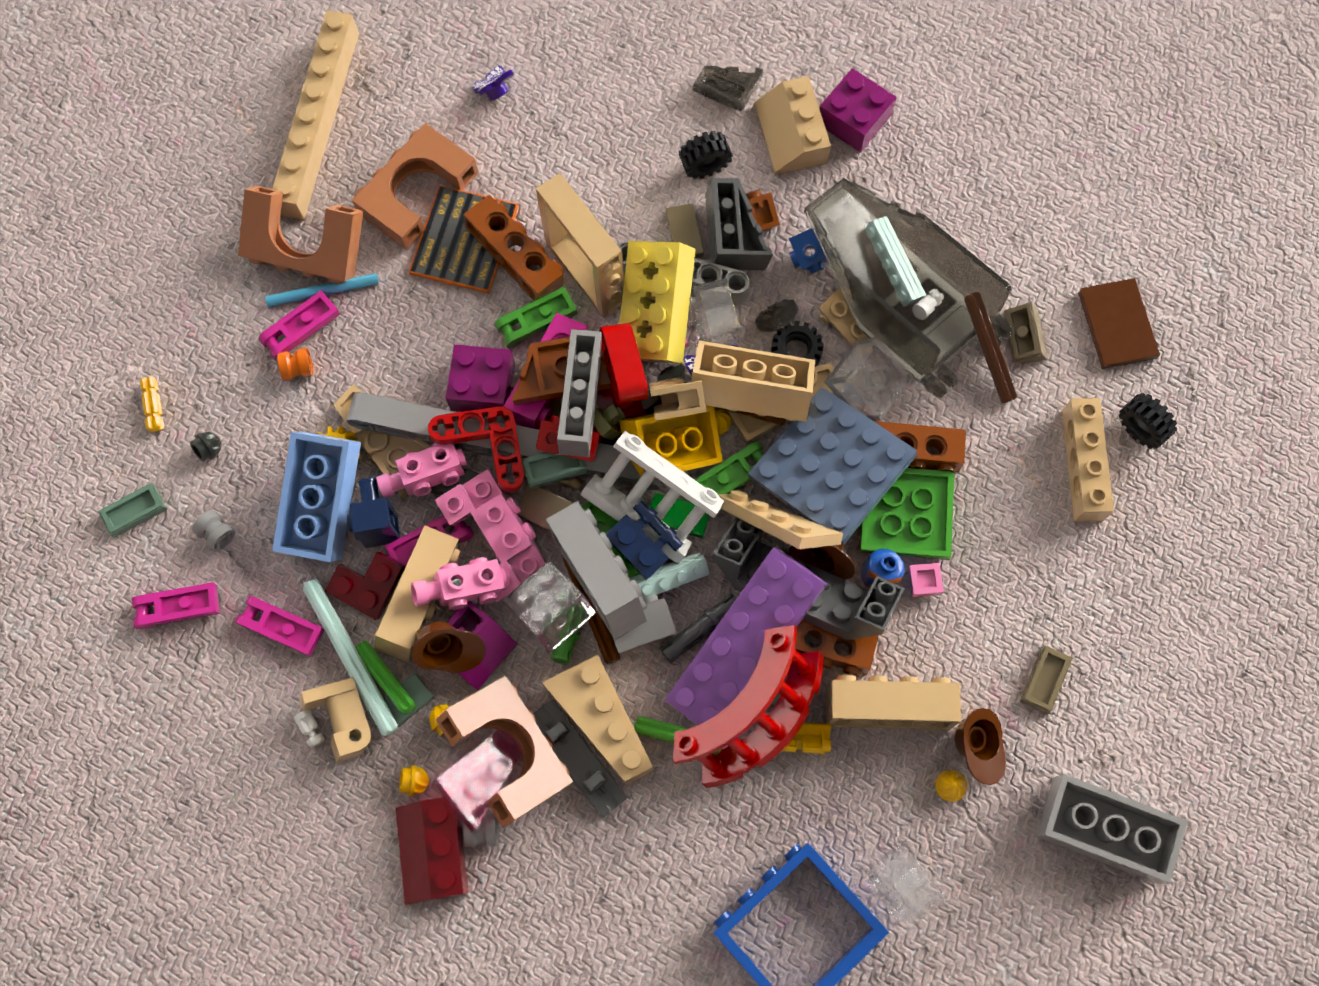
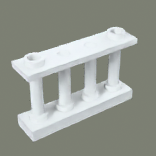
[580,431,724,564]

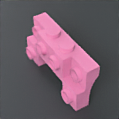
[435,469,552,602]

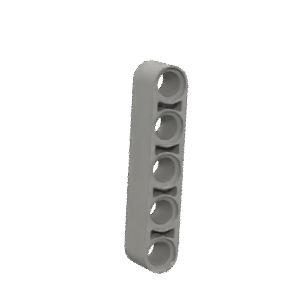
[618,241,750,305]

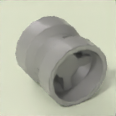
[192,510,236,552]
[463,814,499,847]

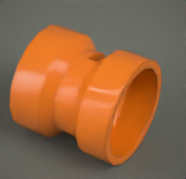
[277,348,314,381]

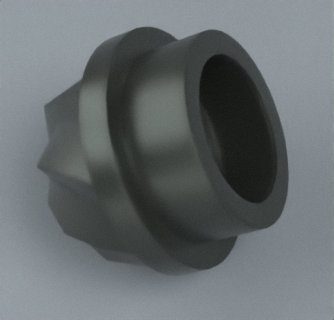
[190,432,221,461]

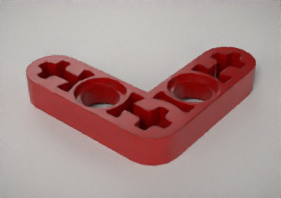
[428,407,524,493]

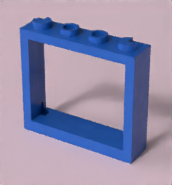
[713,843,890,986]

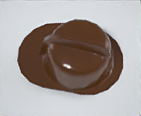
[789,544,855,580]
[412,621,486,672]
[954,708,1006,785]

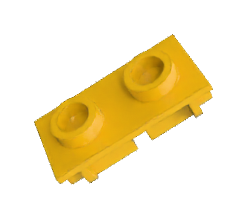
[782,723,831,755]

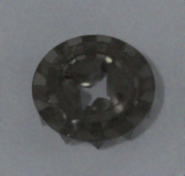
[755,299,799,332]

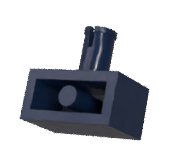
[347,478,400,548]

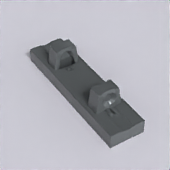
[533,700,627,818]

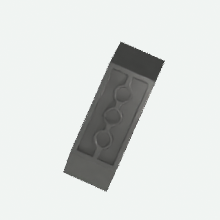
[712,517,905,640]

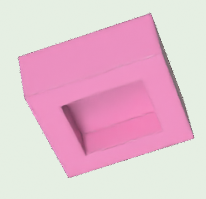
[908,563,944,597]

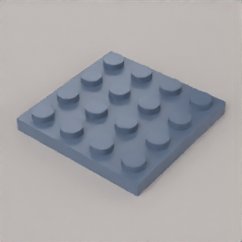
[748,387,917,545]

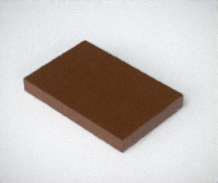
[1078,278,1160,369]

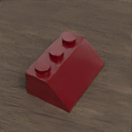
[395,796,469,905]

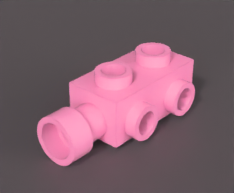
[376,443,468,498]
[411,557,507,610]

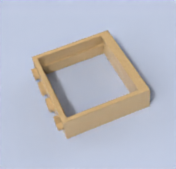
[536,173,624,317]

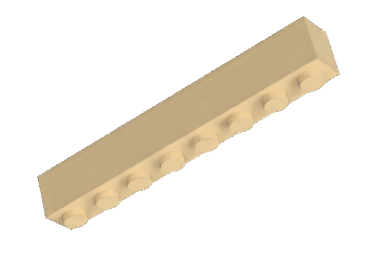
[272,10,359,220]

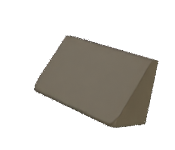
[1004,302,1048,363]
[518,484,573,532]

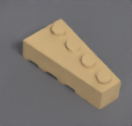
[375,525,461,663]
[542,655,654,785]

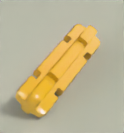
[140,377,164,432]

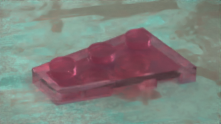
[432,729,522,833]

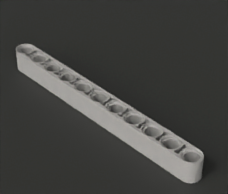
[346,392,662,490]

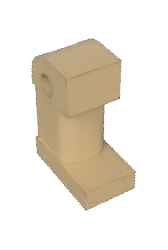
[649,377,707,420]
[299,677,371,763]

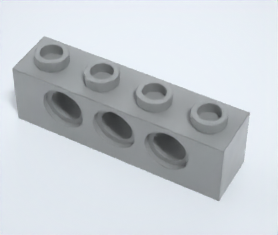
[557,329,602,457]

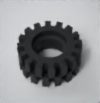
[678,131,733,179]
[770,321,824,367]
[1119,393,1177,449]

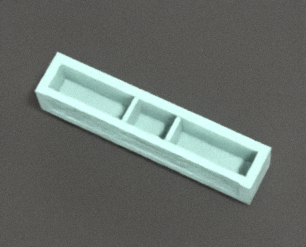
[865,216,926,307]
[630,552,710,599]

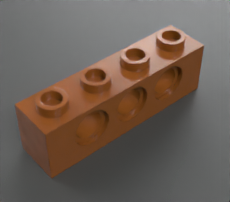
[463,194,564,301]
[874,421,966,474]
[795,620,879,677]

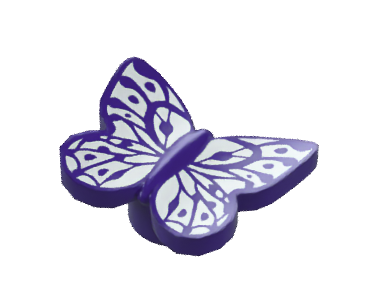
[472,65,514,101]

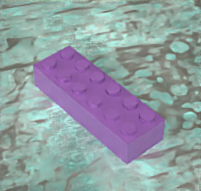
[664,547,828,725]

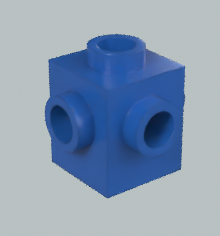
[789,227,829,274]

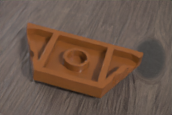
[512,337,612,406]

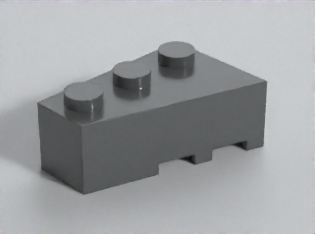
[705,178,773,270]

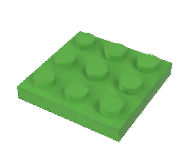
[859,468,954,560]

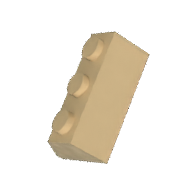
[754,76,831,175]

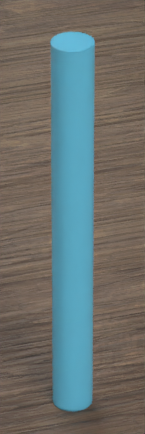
[265,273,379,307]

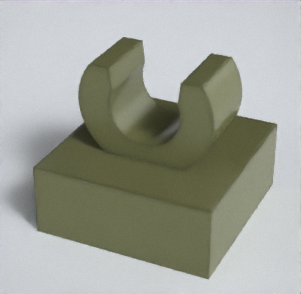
[594,404,626,441]

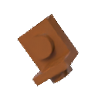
[746,189,780,231]

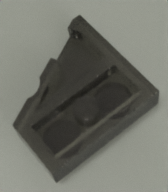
[692,66,764,112]

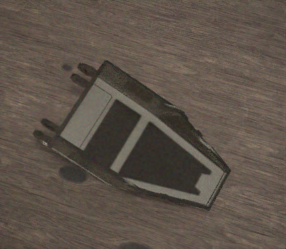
[804,178,1013,398]

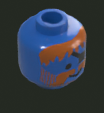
[860,549,905,589]

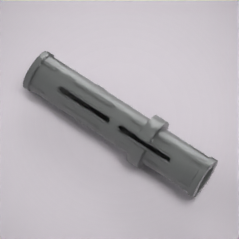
[659,593,737,664]

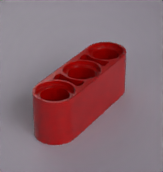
[599,323,648,404]

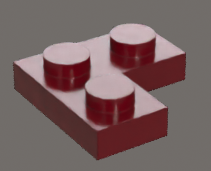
[325,552,406,620]

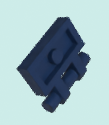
[606,500,684,580]

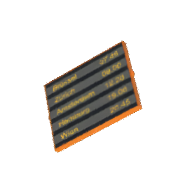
[409,185,518,294]

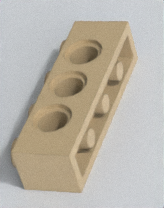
[1062,398,1114,522]

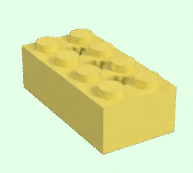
[619,241,695,364]

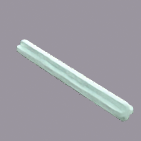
[303,579,398,736]

